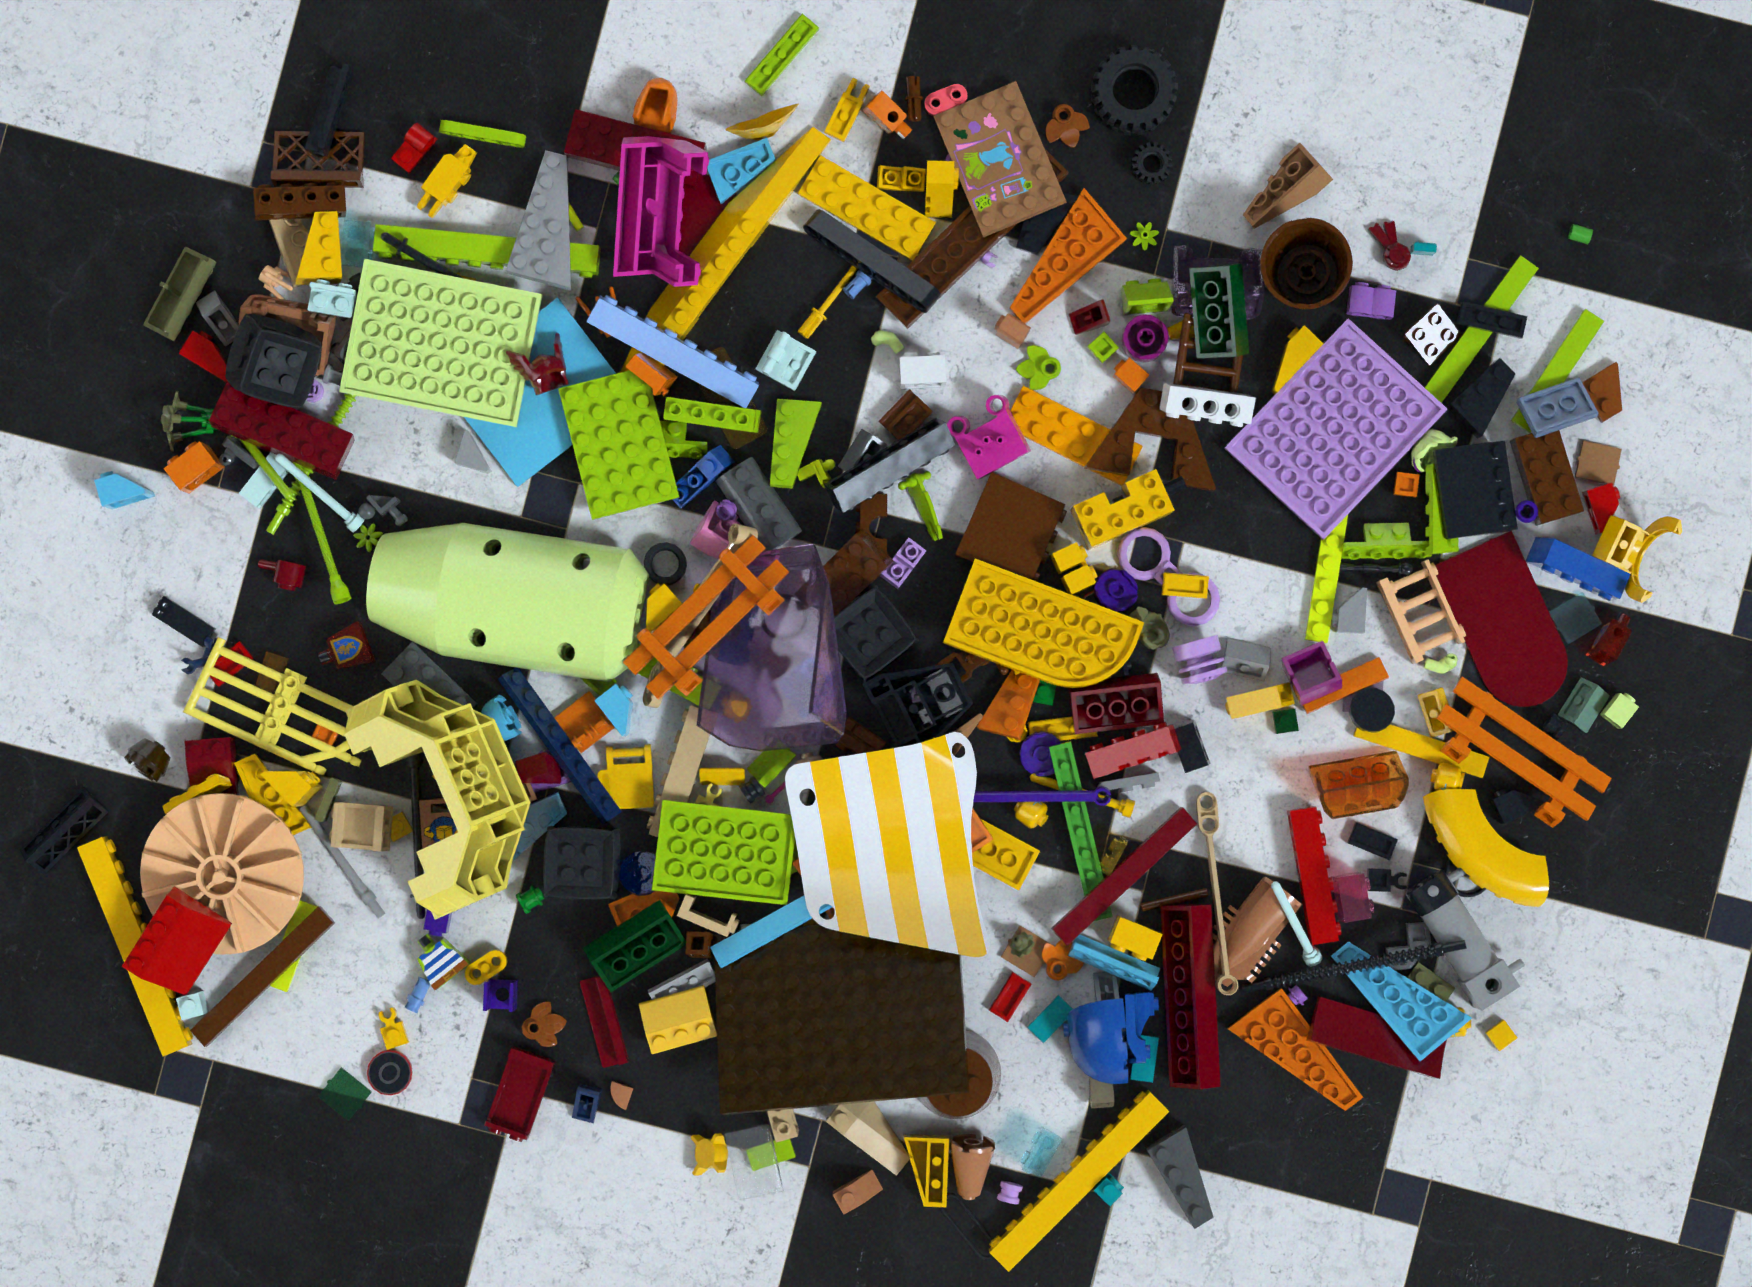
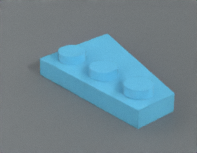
[707,138,775,204]
[513,792,567,860]

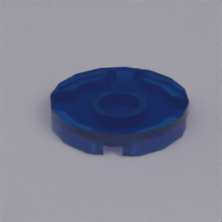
[619,851,656,896]

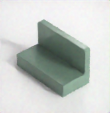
[1558,677,1609,733]

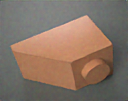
[833,1169,883,1215]

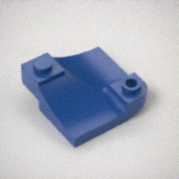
[1125,992,1159,1064]

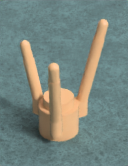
[259,265,293,299]

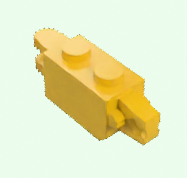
[417,144,477,218]

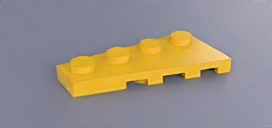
[234,754,312,835]

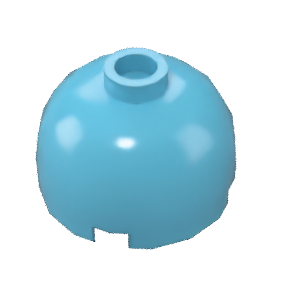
[481,695,522,741]

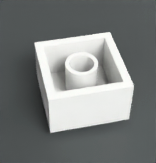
[899,351,946,389]

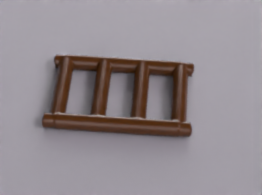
[1173,313,1248,393]

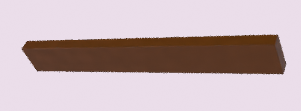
[190,906,335,1047]

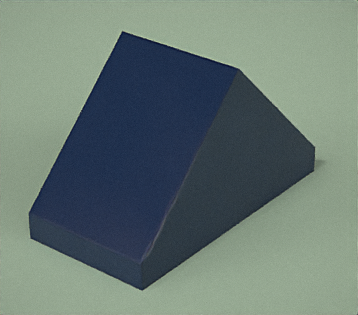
[572,1084,603,1124]

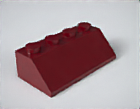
[1069,673,1164,734]

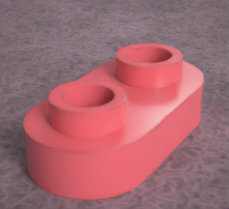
[924,84,967,116]

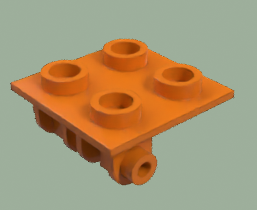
[554,691,615,753]

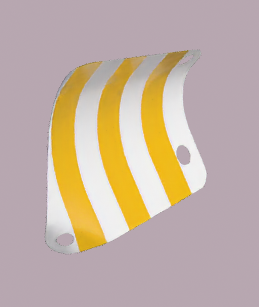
[785,732,990,957]

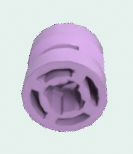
[306,379,324,403]

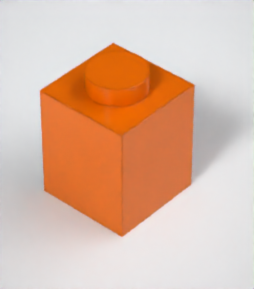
[1113,357,1149,394]

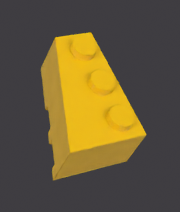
[925,161,959,218]
[295,211,342,285]
[903,1134,949,1207]

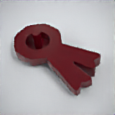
[1368,221,1411,271]

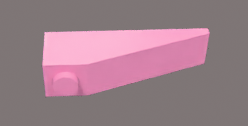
[690,500,783,573]

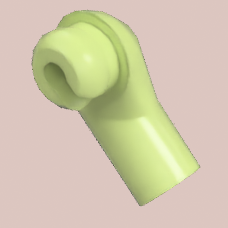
[871,330,905,354]

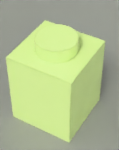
[1600,693,1639,729]

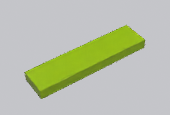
[745,13,819,97]

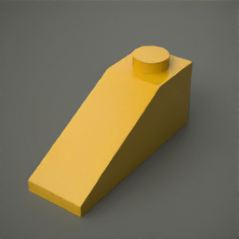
[1272,325,1324,395]

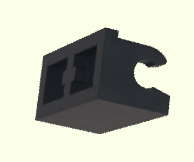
[1175,722,1211,773]

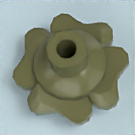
[1010,932,1034,958]

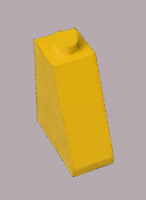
[1225,682,1295,719]

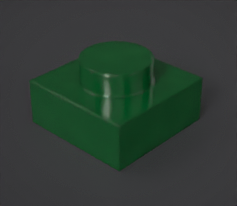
[1272,709,1299,734]

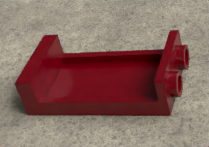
[484,1046,556,1142]

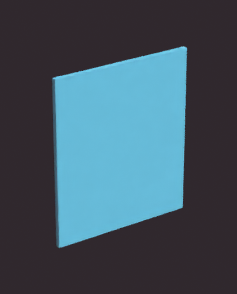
[464,297,616,487]

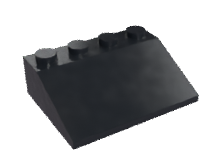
[1433,441,1518,539]

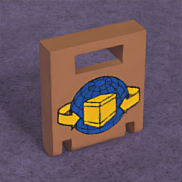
[419,798,458,849]

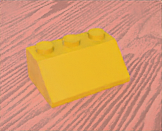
[260,771,323,807]
[639,985,717,1054]

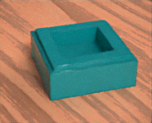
[1410,242,1437,256]

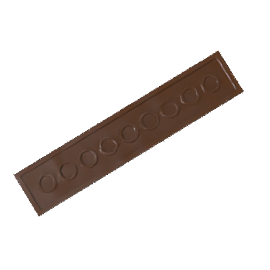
[876,148,1069,329]

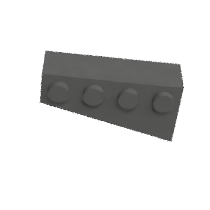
[1145,1124,1214,1229]

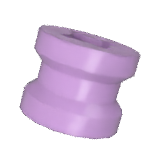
[997,1181,1023,1204]

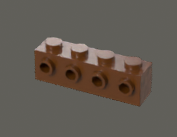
[253,182,346,220]

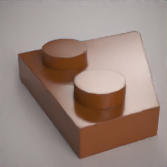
[1582,362,1622,423]

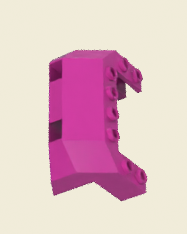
[613,136,709,287]

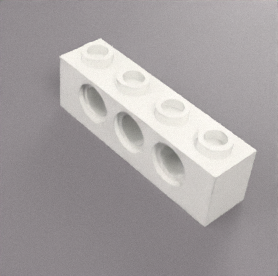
[1159,383,1256,427]

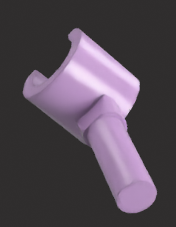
[980,251,998,268]

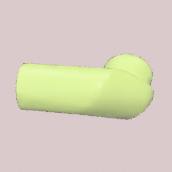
[1424,653,1458,674]

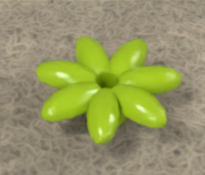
[1130,222,1159,251]
[353,523,383,552]

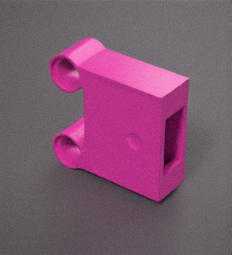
[947,395,1031,479]

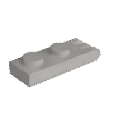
[1098,772,1160,792]

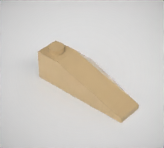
[826,1101,910,1176]

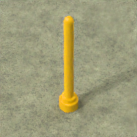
[1030,773,1135,818]

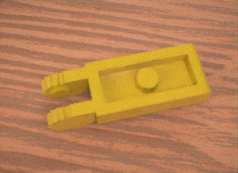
[824,78,870,142]

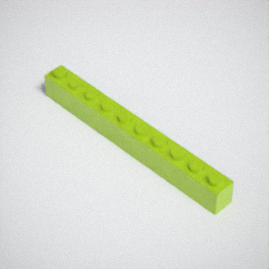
[373,224,601,278]

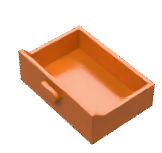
[626,353,678,396]

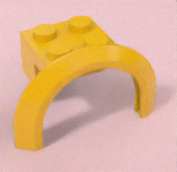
[1592,515,1682,603]

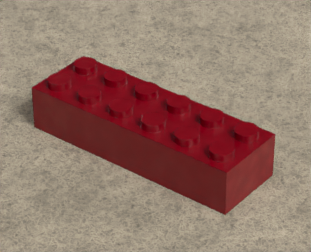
[564,109,707,190]
[209,381,355,480]

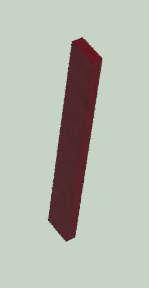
[1051,807,1197,946]

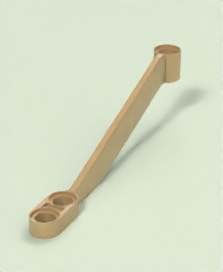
[643,523,758,708]
[1196,792,1238,995]

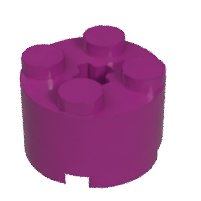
[1121,314,1169,363]

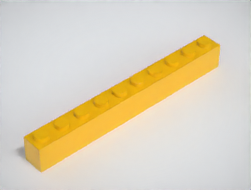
[77,836,193,1056]
[989,1090,1169,1272]

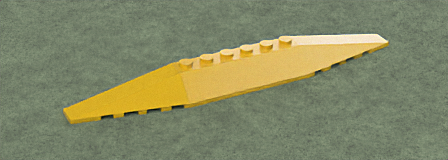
[620,127,831,373]

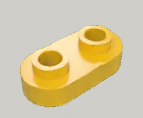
[465,950,507,985]

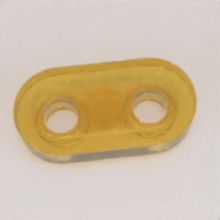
[1099,836,1128,876]

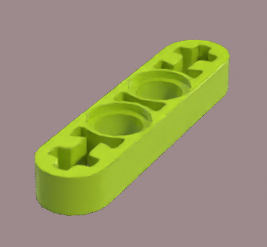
[439,120,526,148]

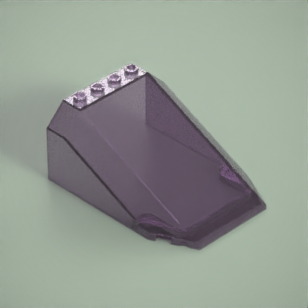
[696,544,847,752]

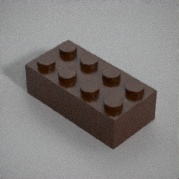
[1510,430,1584,526]
[795,529,894,626]

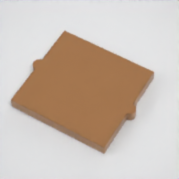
[1575,441,1622,485]
[1001,925,1049,978]

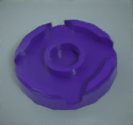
[1093,569,1138,613]
[1019,731,1061,777]

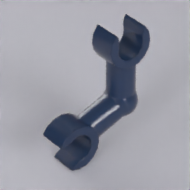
[181,636,217,674]

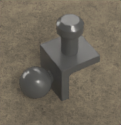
[358,495,408,526]

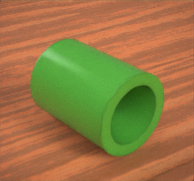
[1568,224,1593,244]

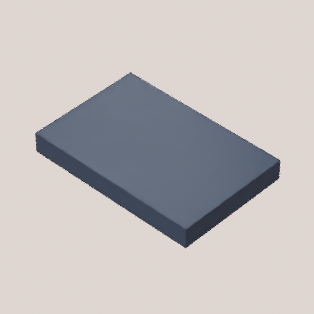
[1516,377,1598,438]

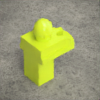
[797,459,835,488]

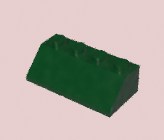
[1189,263,1249,358]
[583,900,686,992]

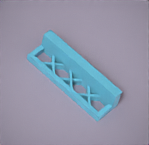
[1068,935,1160,991]

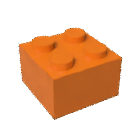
[163,441,225,494]

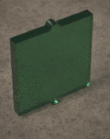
[318,1067,372,1121]

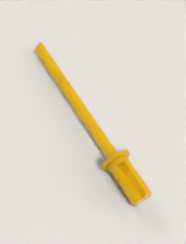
[798,265,858,339]

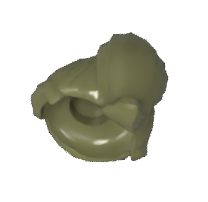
[1129,607,1170,650]

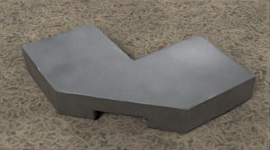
[1385,922,1431,970]

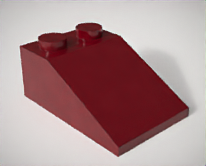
[184,737,239,795]

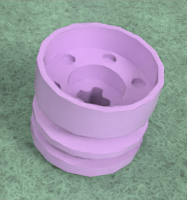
[1172,635,1228,684]

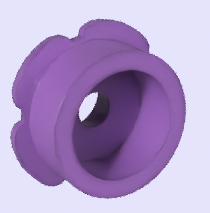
[716,499,737,521]
[1288,985,1308,1005]

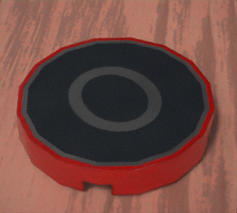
[367,1050,413,1096]

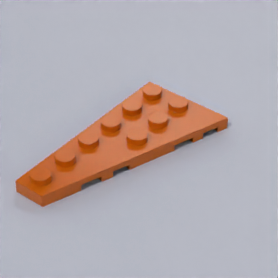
[1009,188,1127,324]
[1227,988,1363,1111]

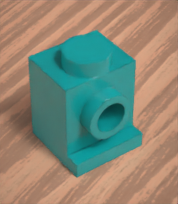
[1093,1172,1124,1206]

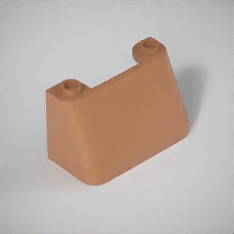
[238,295,337,376]

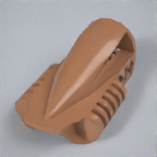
[1212,877,1302,987]

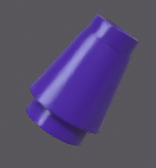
[1515,500,1538,523]

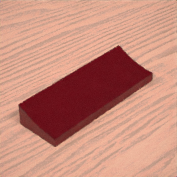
[1306,997,1447,1079]

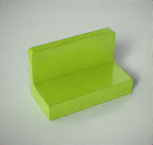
[747,738,797,788]

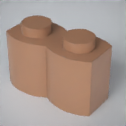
[994,313,1031,349]

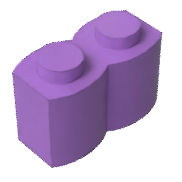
[1346,282,1396,320]

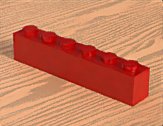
[1287,806,1341,945]

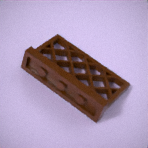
[271,131,365,188]

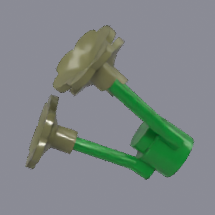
[161,391,218,452]

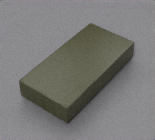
[314,777,342,822]

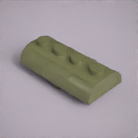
[143,247,217,341]

